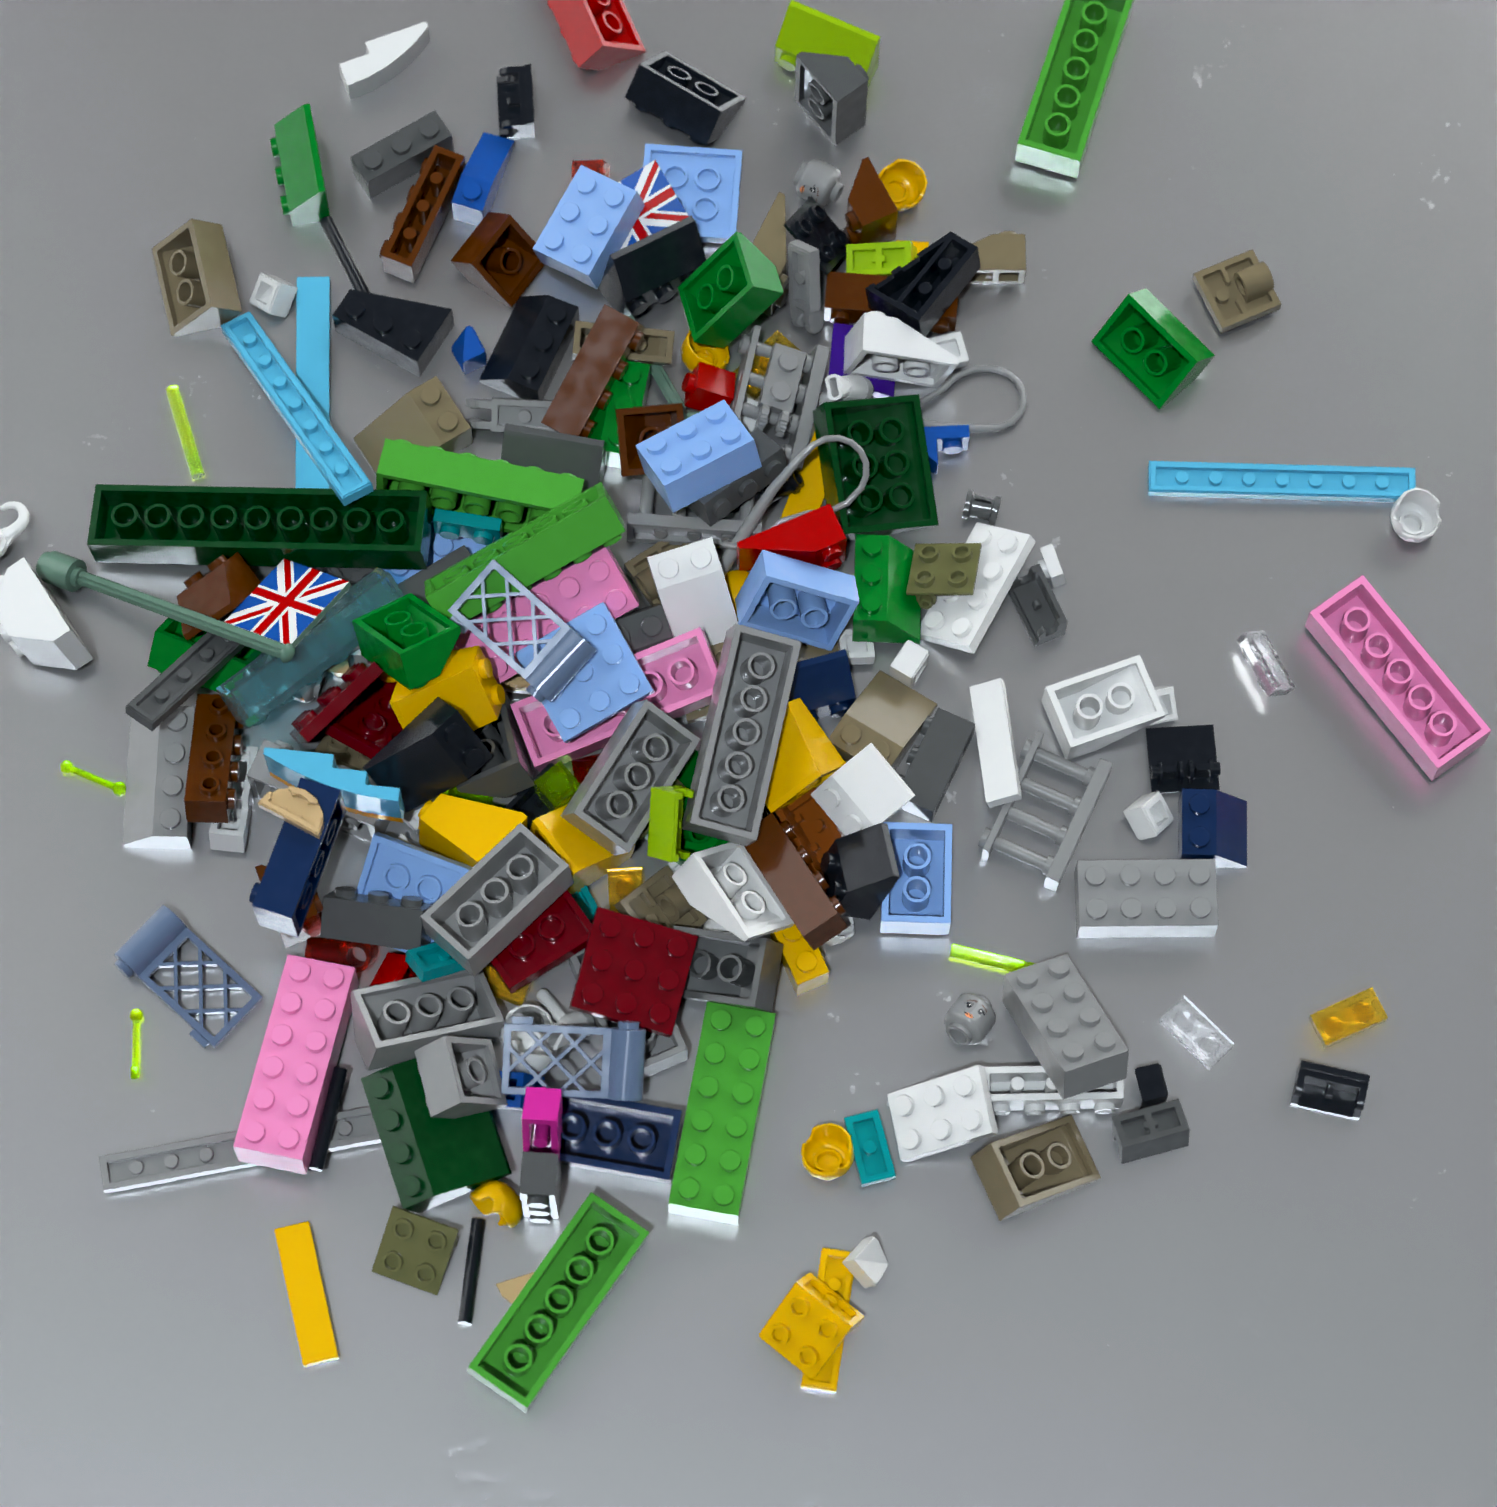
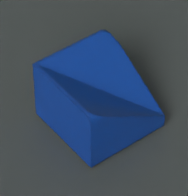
[451,325,487,375]

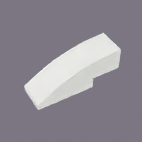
[339,21,430,100]
[209,745,259,853]

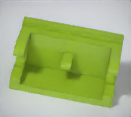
[846,240,918,276]
[647,785,694,862]

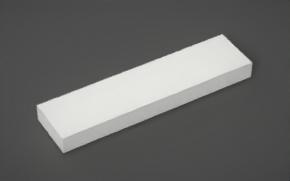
[969,678,1022,808]

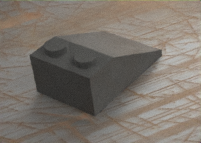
[673,925,784,1013]

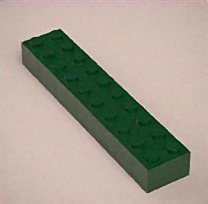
[87,484,434,569]

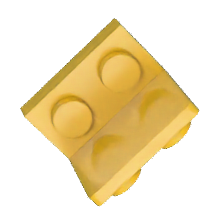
[759,1272,865,1379]

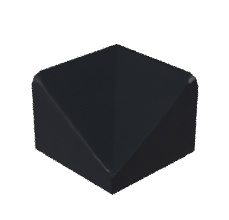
[1135,1063,1169,1109]

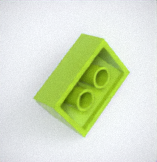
[774,0,880,86]

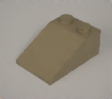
[753,192,790,316]
[353,376,473,474]
[829,670,938,770]
[970,1115,1101,1221]

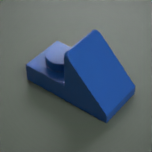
[924,425,970,475]

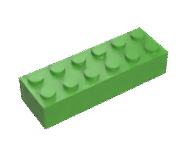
[1015,0,1134,179]
[376,438,584,533]
[424,481,626,620]
[668,1001,776,1225]
[467,1192,649,1413]

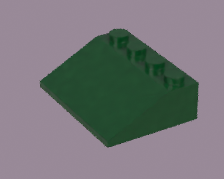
[813,394,939,541]
[361,1058,512,1213]

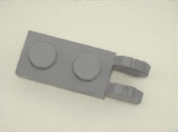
[788,239,824,335]
[755,343,807,438]
[465,397,558,432]

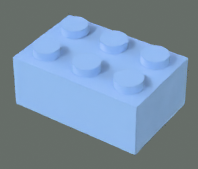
[533,165,645,289]
[635,400,762,513]
[735,550,859,651]
[880,822,953,935]

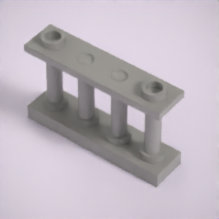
[730,325,830,472]
[627,474,762,549]
[978,731,1113,892]

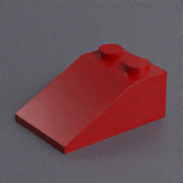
[737,503,847,571]

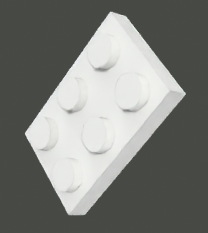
[887,1065,998,1162]

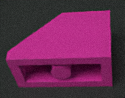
[522,1087,563,1161]

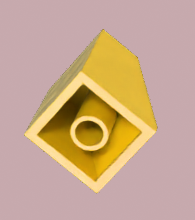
[390,645,505,731]
[765,698,846,813]
[418,793,528,867]
[530,804,636,895]

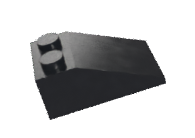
[362,697,493,814]

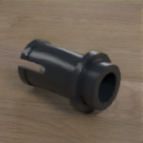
[759,470,804,505]

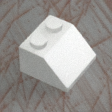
[810,743,915,836]

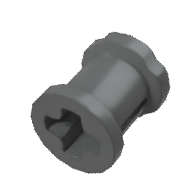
[962,489,1001,526]

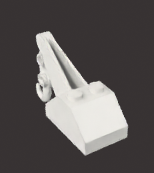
[0,501,94,670]

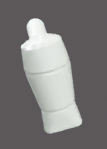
[816,374,873,408]
[536,988,595,1051]

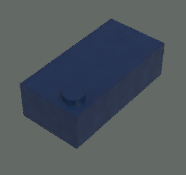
[249,777,346,938]
[550,1087,683,1184]

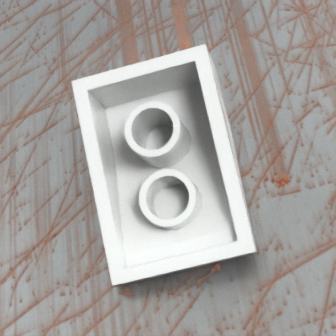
[843,311,959,388]
[647,537,738,646]
[1041,655,1166,760]
[672,842,794,942]

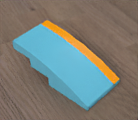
[263,747,405,823]

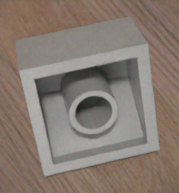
[415,1036,508,1119]

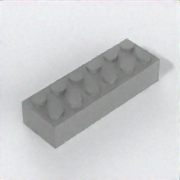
[682,624,801,846]

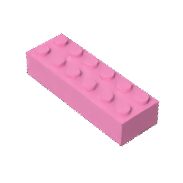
[452,544,639,684]
[1305,575,1491,781]
[510,627,718,772]
[233,954,359,1175]

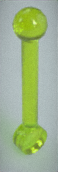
[60,760,126,797]
[129,1009,143,1079]

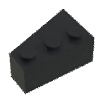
[865,232,981,336]
[332,289,454,377]

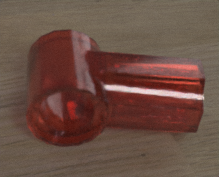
[305,937,379,973]

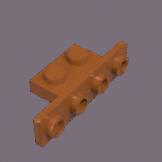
[776,788,845,893]

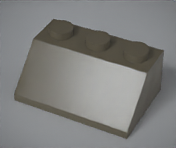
[151,219,242,337]

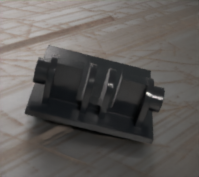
[784,196,851,275]
[1145,725,1221,793]

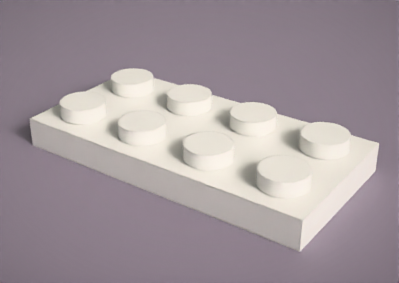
[920,522,1036,654]

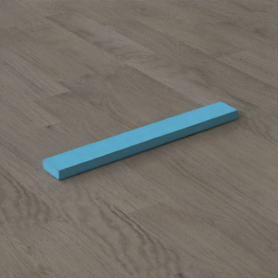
[295,276,331,489]
[220,311,374,506]
[1148,461,1416,503]

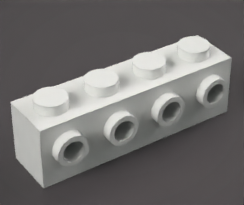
[985,1066,1124,1116]

